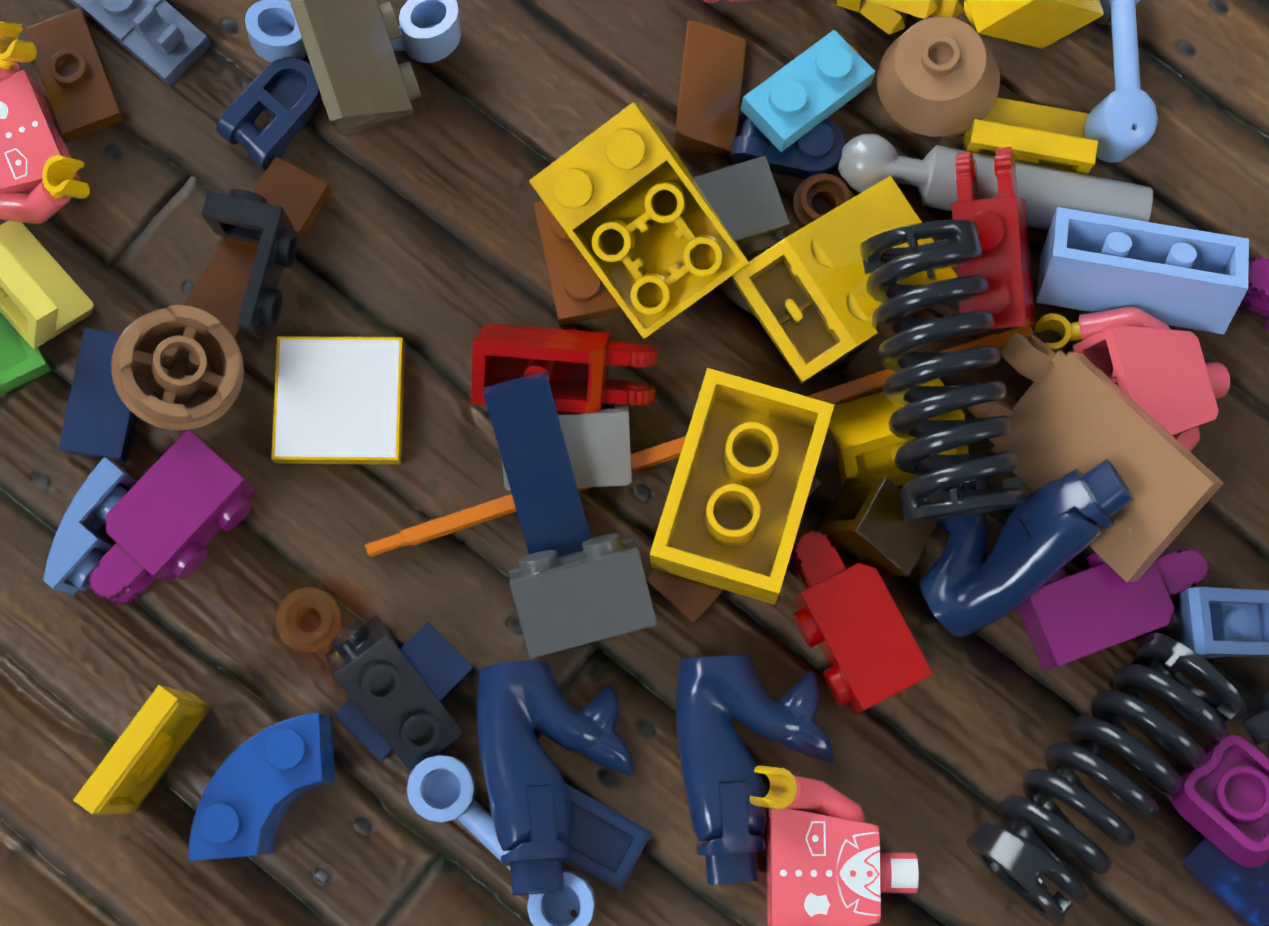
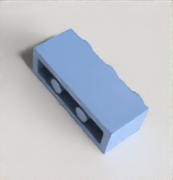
[1036,207,1249,335]

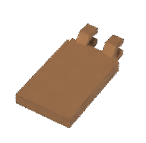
[966,333,1224,583]

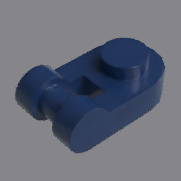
[216,57,322,171]
[730,110,845,179]

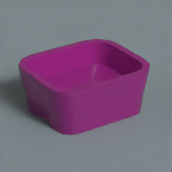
[1171,735,1269,868]

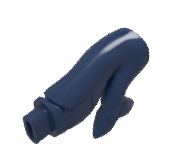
[919,459,1135,637]
[676,654,834,885]
[477,661,634,896]

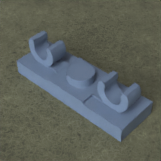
[70,0,212,87]

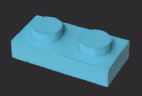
[740,30,876,152]

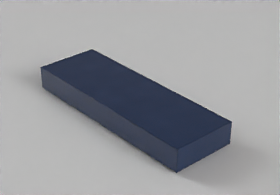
[482,371,591,557]

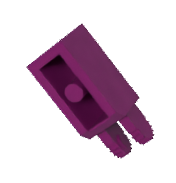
[88,430,258,605]
[1017,547,1210,671]

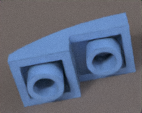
[43,457,138,596]

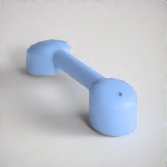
[245,0,462,63]
[1084,0,1158,163]
[407,755,596,926]

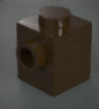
[817,477,938,576]

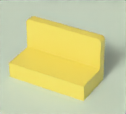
[0,221,94,350]

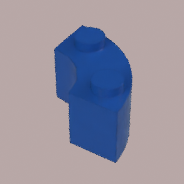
[188,713,335,861]

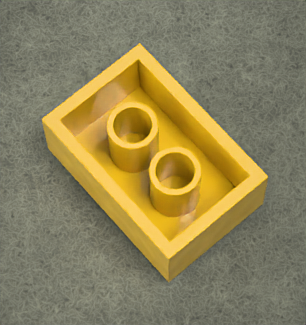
[650,368,835,605]

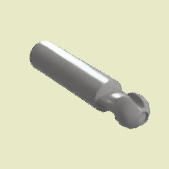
[838,134,1153,231]

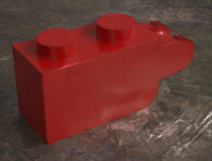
[951,147,1036,329]
[471,323,658,414]
[790,530,933,714]

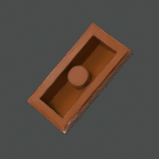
[674,20,746,155]

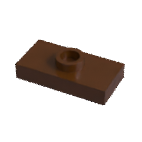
[23,7,125,142]

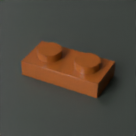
[534,201,620,326]

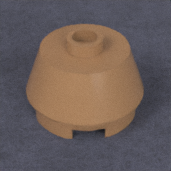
[877,16,1000,139]
[111,305,244,430]

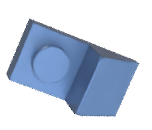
[1172,587,1269,659]

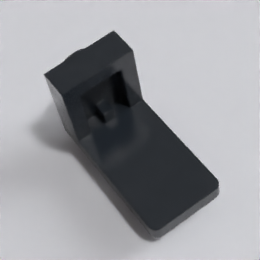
[201,189,298,343]
[325,615,462,771]

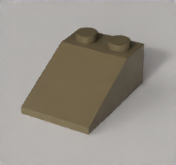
[289,0,422,137]

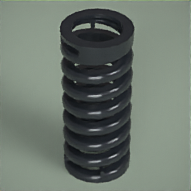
[860,219,1026,523]
[966,632,1247,926]

